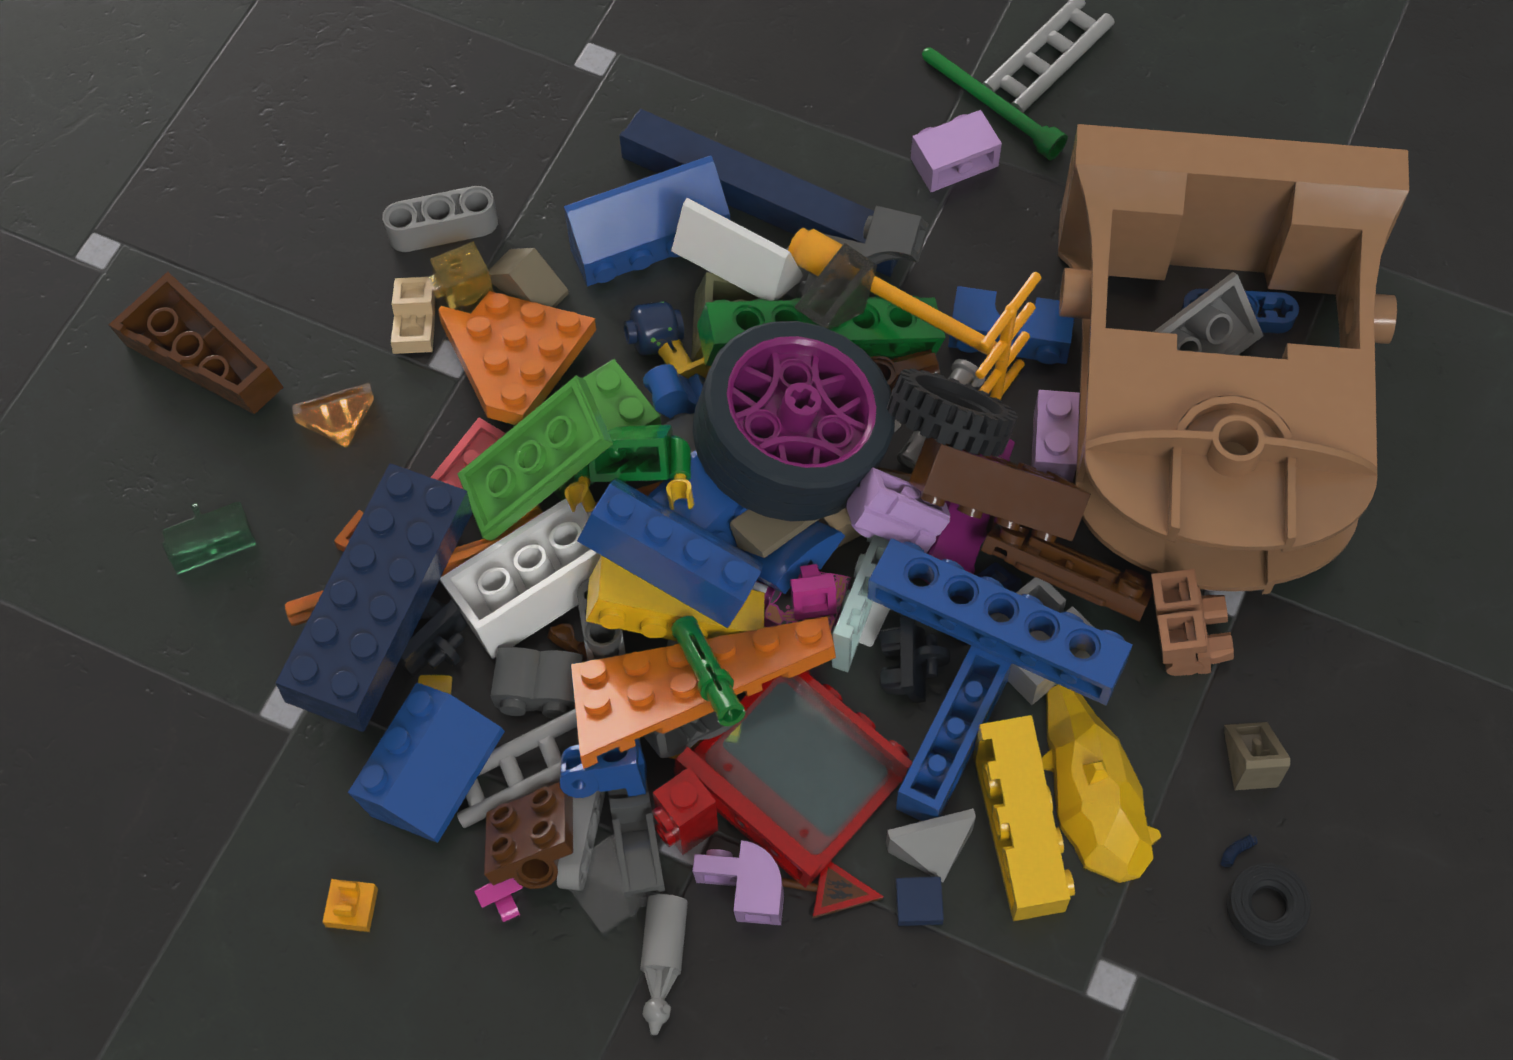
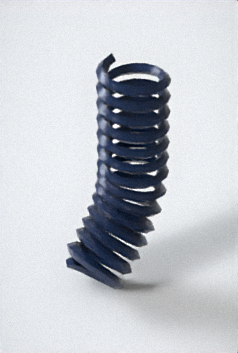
[1220,834,1257,867]

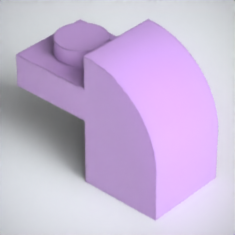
[692,840,784,925]

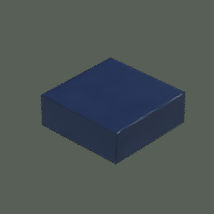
[895,877,944,926]

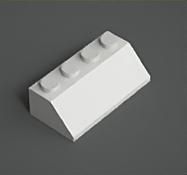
[440,498,602,659]

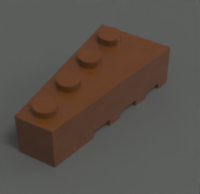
[108,271,284,414]
[909,437,1091,543]

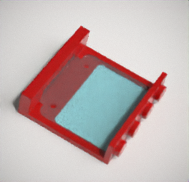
[674,670,913,889]

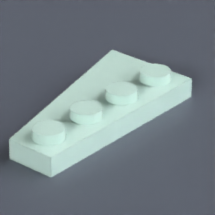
[831,535,889,672]

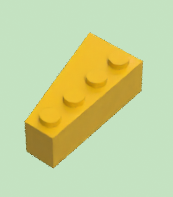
[973,715,1075,921]

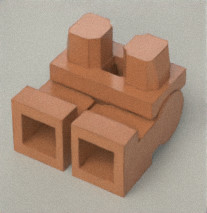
[1151,569,1234,676]

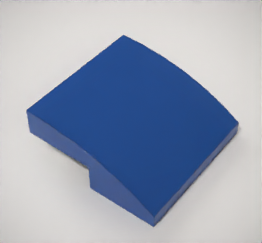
[739,521,845,594]

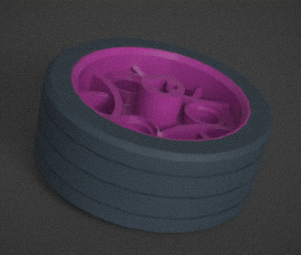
[692,321,895,522]

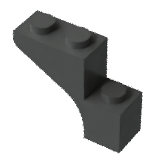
[797,205,929,300]

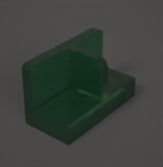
[162,502,256,574]

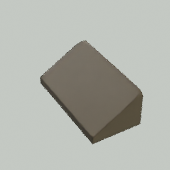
[730,509,819,558]

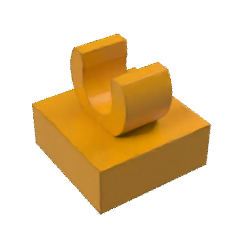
[322,879,378,932]

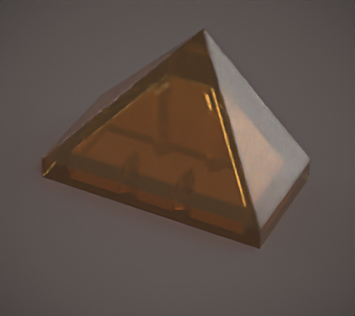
[292,382,374,447]

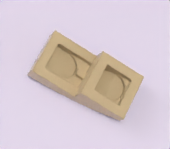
[391,276,435,354]

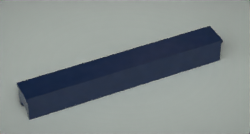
[619,109,898,277]

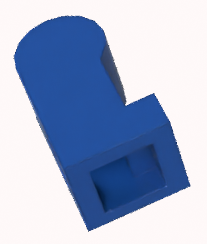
[643,364,705,419]
[560,738,647,798]

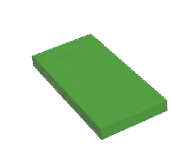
[457,375,613,541]

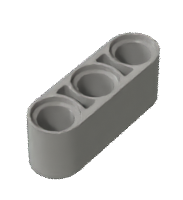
[382,186,498,252]

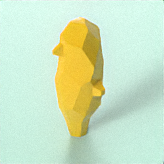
[1042,684,1161,883]

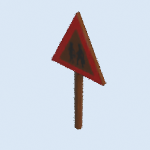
[781,861,884,918]

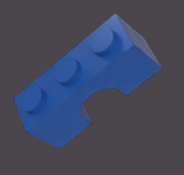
[948,286,1074,364]

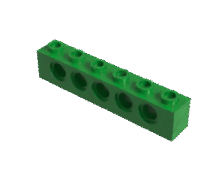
[697,296,946,366]

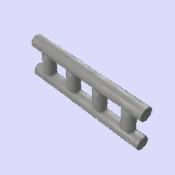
[982,0,1115,113]
[457,709,577,828]

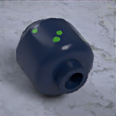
[623,301,684,356]

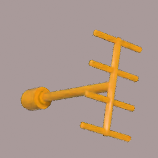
[788,228,1041,400]

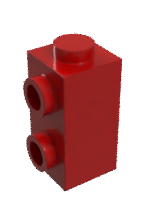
[652,767,719,855]

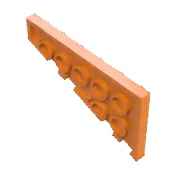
[571,616,836,769]

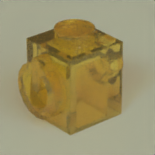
[428,241,493,309]

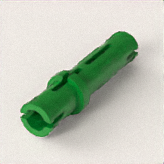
[671,616,745,726]

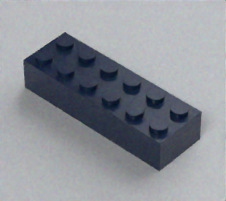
[276,463,472,732]

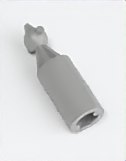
[640,894,688,1035]

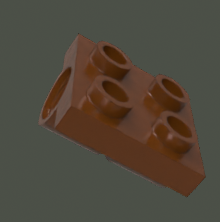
[484,782,573,889]

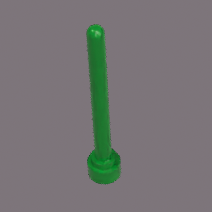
[922,47,1068,160]

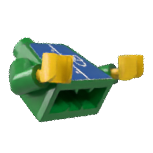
[565,425,694,513]

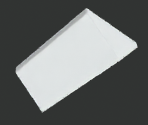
[671,198,803,301]

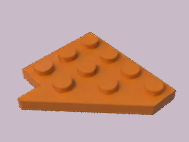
[438,291,596,425]

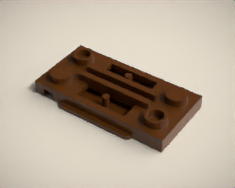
[981,524,1153,621]

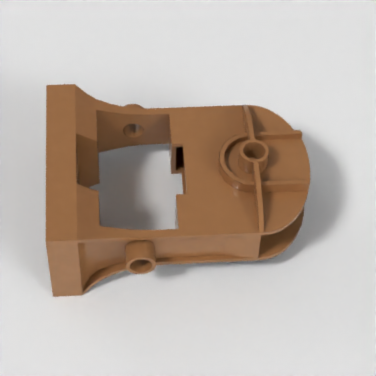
[1057,124,1409,595]

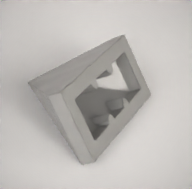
[886,808,976,882]

